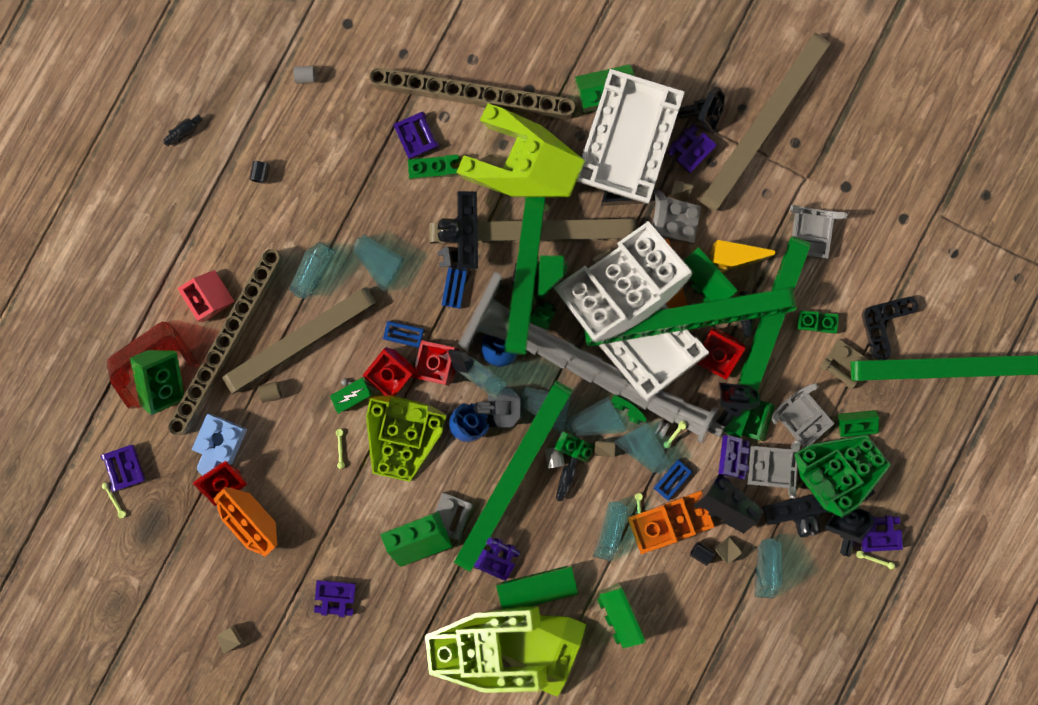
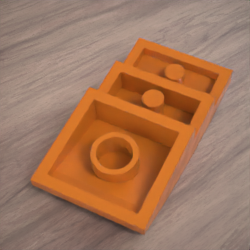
[628,490,715,554]

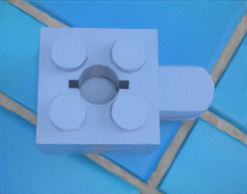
[192,414,247,475]

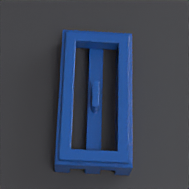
[441,268,467,309]
[383,321,425,348]
[653,459,693,501]

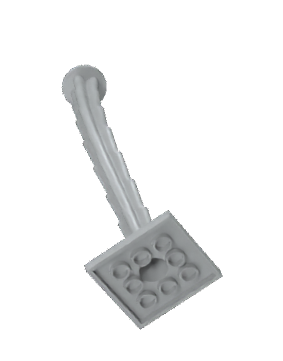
[459,272,724,444]

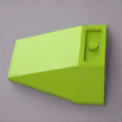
[366,395,446,482]
[499,615,586,697]

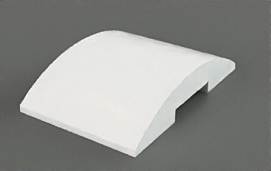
[554,221,692,342]

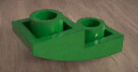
[530,301,557,330]
[798,310,839,334]
[610,395,646,425]
[555,431,595,463]

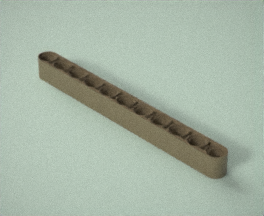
[699,33,830,212]
[369,68,575,120]
[429,219,637,244]
[168,249,283,435]

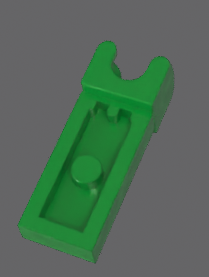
[408,155,461,180]

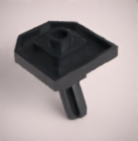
[678,87,725,134]
[717,382,760,427]
[473,389,523,427]
[825,508,875,557]

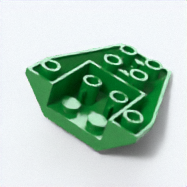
[795,435,891,517]

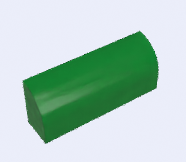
[496,565,578,610]

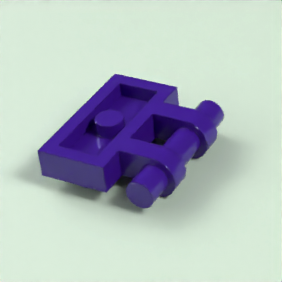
[667,124,717,174]
[718,435,750,480]
[862,515,903,552]
[474,537,520,581]
[314,580,356,617]

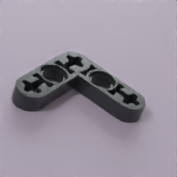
[862,297,918,360]

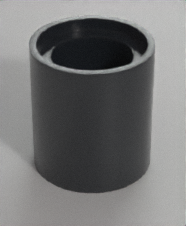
[249,161,270,184]
[690,541,715,566]

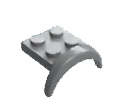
[652,189,701,244]
[790,205,848,259]
[772,383,834,448]
[747,440,801,499]

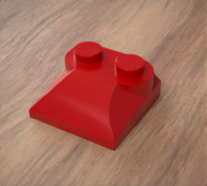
[696,328,746,380]
[412,340,458,386]
[362,347,415,396]
[193,461,247,506]

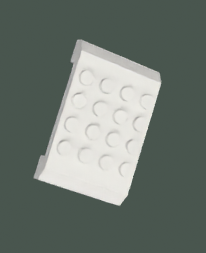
[577,69,684,204]
[599,304,709,401]

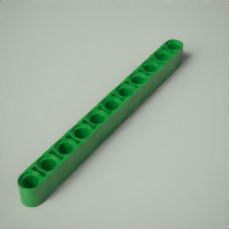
[505,197,546,355]
[722,236,811,438]
[584,288,797,346]
[850,355,1038,381]
[453,380,573,572]

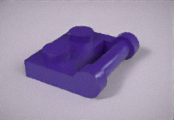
[393,112,440,159]
[100,444,146,492]

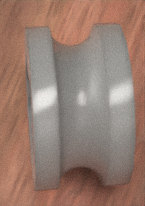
[653,419,670,438]

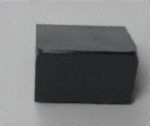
[448,349,474,373]

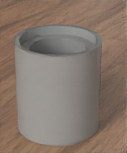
[294,66,315,84]
[544,447,565,469]

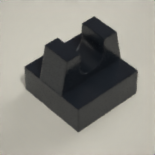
[438,247,458,268]

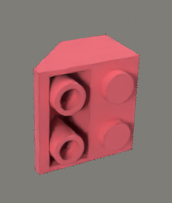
[177,270,235,323]

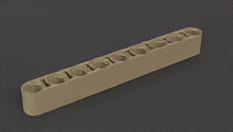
[222,287,377,394]

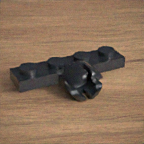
[438,191,478,269]
[762,495,829,538]

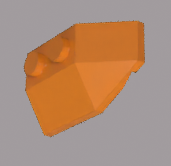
[214,487,277,557]

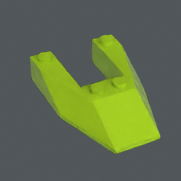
[456,103,586,197]
[425,606,548,693]

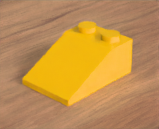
[710,240,775,273]

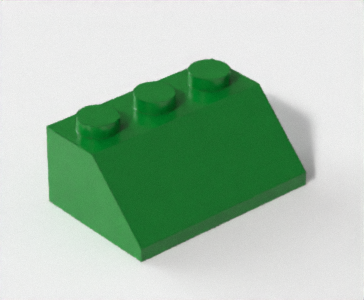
[575,64,636,114]
[683,247,738,303]
[538,255,567,300]
[130,350,184,416]
[380,511,453,567]
[596,583,646,649]

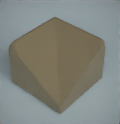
[669,181,693,202]
[594,441,615,457]
[713,537,742,565]
[216,625,243,654]

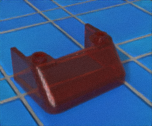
[107,322,200,409]

